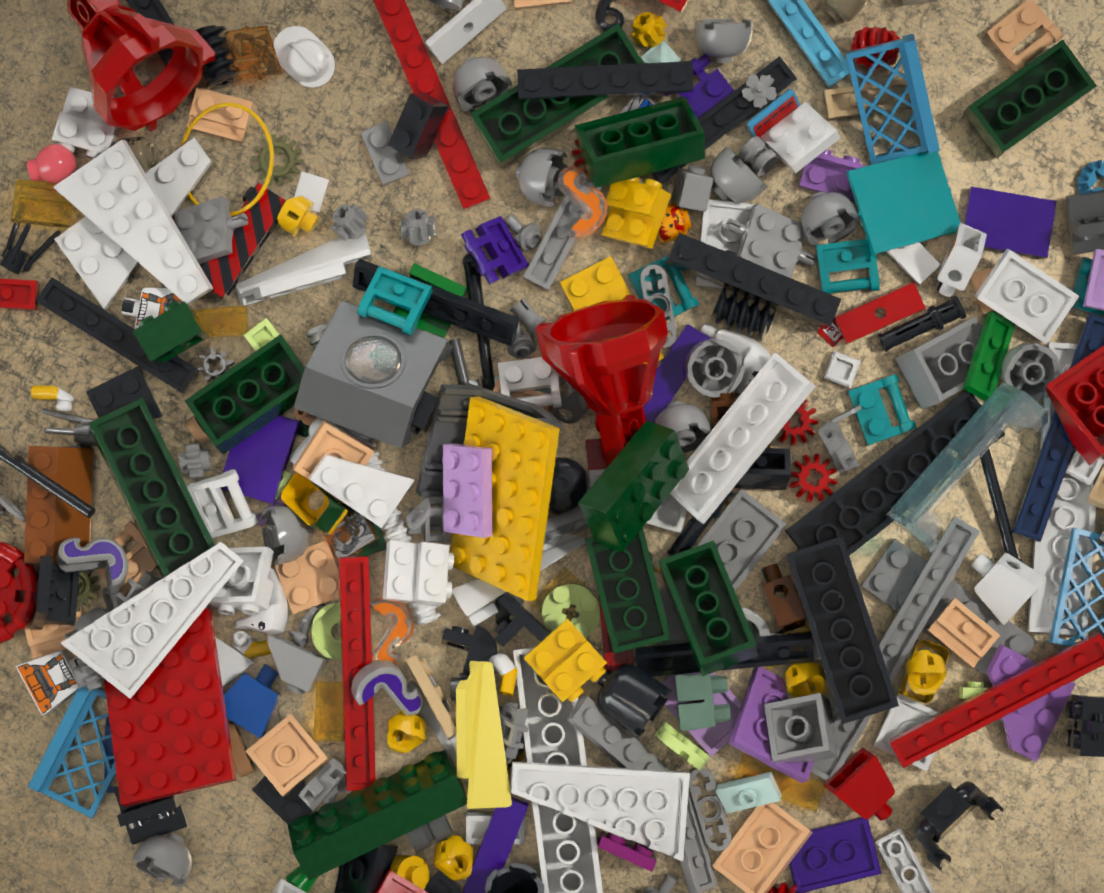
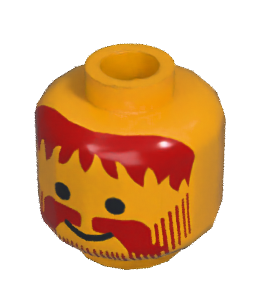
[657,203,692,243]

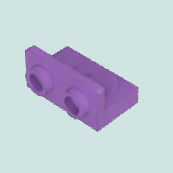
[799,149,866,203]

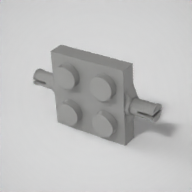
[175,196,248,264]
[725,204,817,278]

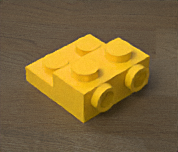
[601,177,671,249]
[524,618,607,703]

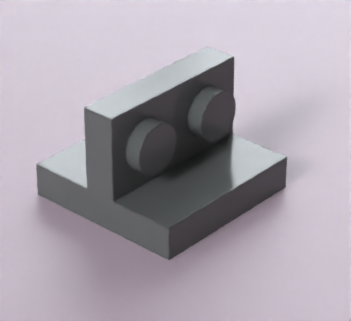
[1066,190,1104,254]

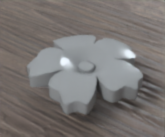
[742,73,778,109]

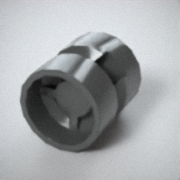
[406,815,454,853]

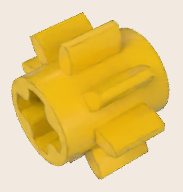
[630,12,667,48]

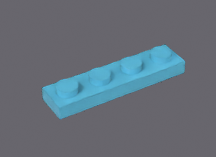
[766,0,850,89]

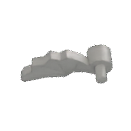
[289,604,326,647]

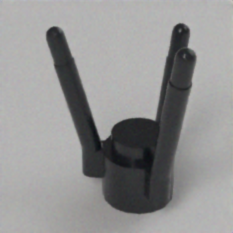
[0,202,61,275]

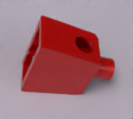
[823,747,895,821]

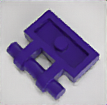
[663,53,734,119]
[461,216,529,285]

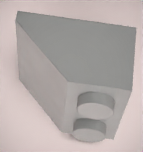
[267,635,328,695]
[764,693,838,763]

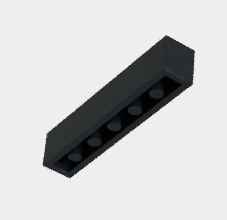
[665,233,841,329]

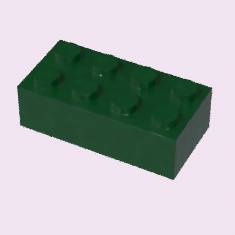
[963,39,1097,159]
[185,334,305,454]
[578,420,689,552]
[584,527,671,654]
[659,540,757,677]

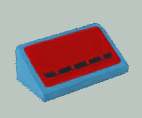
[745,89,800,138]

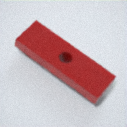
[834,282,926,345]

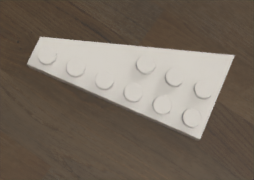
[54,138,213,310]
[53,140,213,304]
[61,542,244,699]
[510,761,690,861]

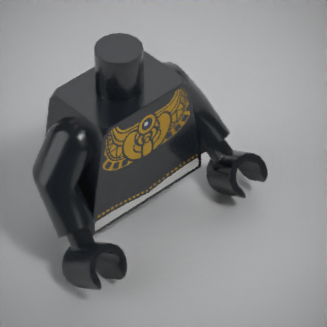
[915,781,1003,870]

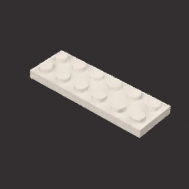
[670,353,816,524]

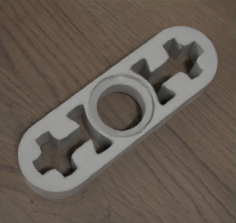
[640,265,677,349]
[689,768,731,851]

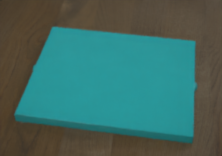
[846,151,960,255]

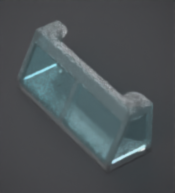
[886,382,1048,554]

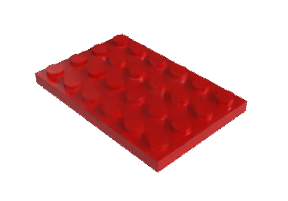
[104,608,237,807]

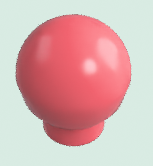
[27,144,76,184]

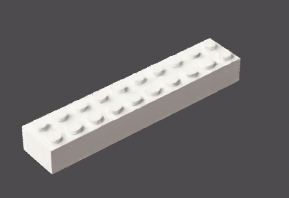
[513,647,603,893]

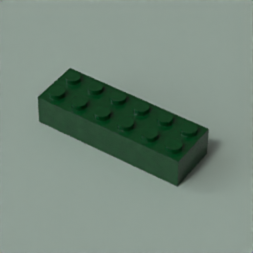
[470,23,643,168]
[87,397,215,578]
[288,749,467,881]

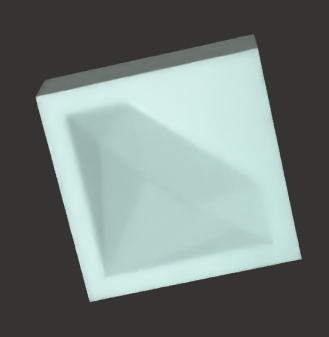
[640,40,681,63]

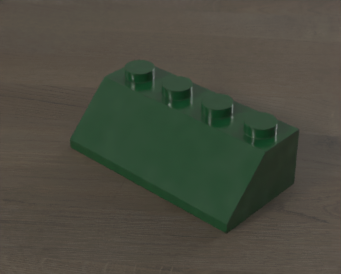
[575,96,706,188]

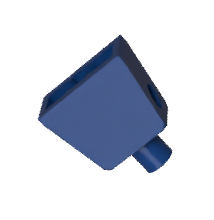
[224,664,281,738]

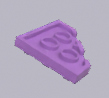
[986,644,1076,762]
[728,667,814,783]

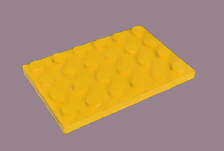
[450,396,560,601]

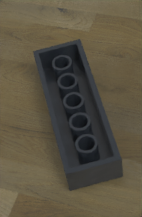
[785,535,899,724]

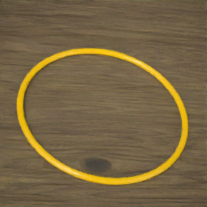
[180,103,274,216]

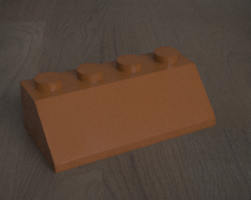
[24,446,94,564]

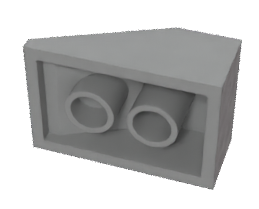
[895,316,982,409]

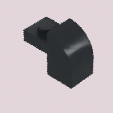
[441,625,498,676]

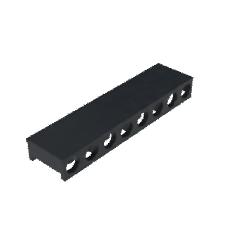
[785,390,1005,556]

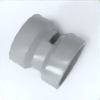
[738,136,779,177]

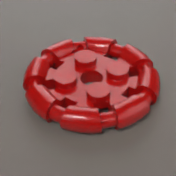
[0,542,38,644]

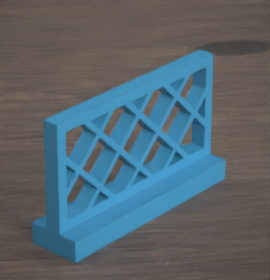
[846,34,940,164]
[1049,528,1104,647]
[28,686,116,818]

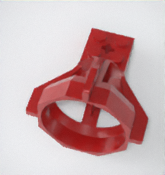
[67,0,215,132]
[536,295,668,467]

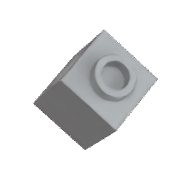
[671,165,714,212]

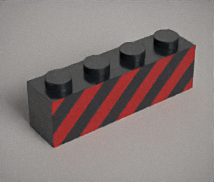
[199,183,286,301]

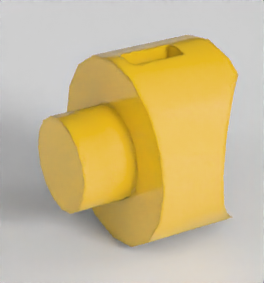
[277,196,319,236]
[905,650,947,695]
[785,662,826,698]
[387,710,427,753]
[433,835,473,881]
[390,854,429,890]

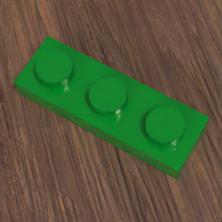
[963,311,1016,402]

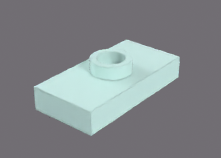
[716,772,782,814]

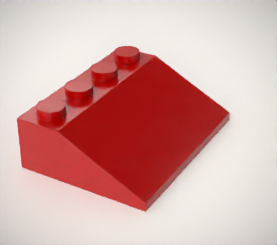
[1044,345,1104,466]

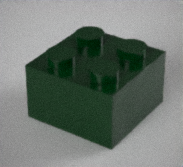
[133,300,209,366]

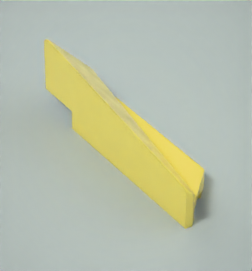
[456,661,512,809]

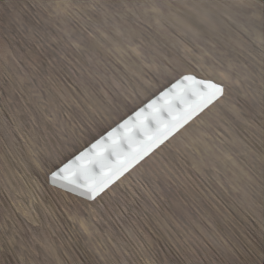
[1027,342,1099,636]

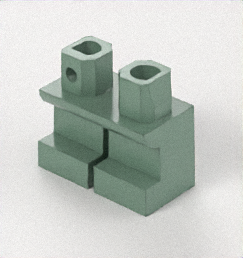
[674,673,731,731]

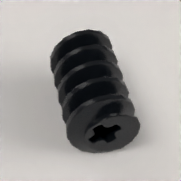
[195,25,240,90]
[712,288,776,342]

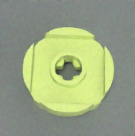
[542,584,600,638]
[311,602,342,660]
[654,722,710,771]

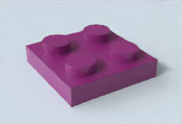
[597,831,657,872]

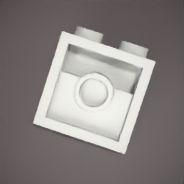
[52,87,120,159]
[383,540,454,606]
[209,547,274,616]

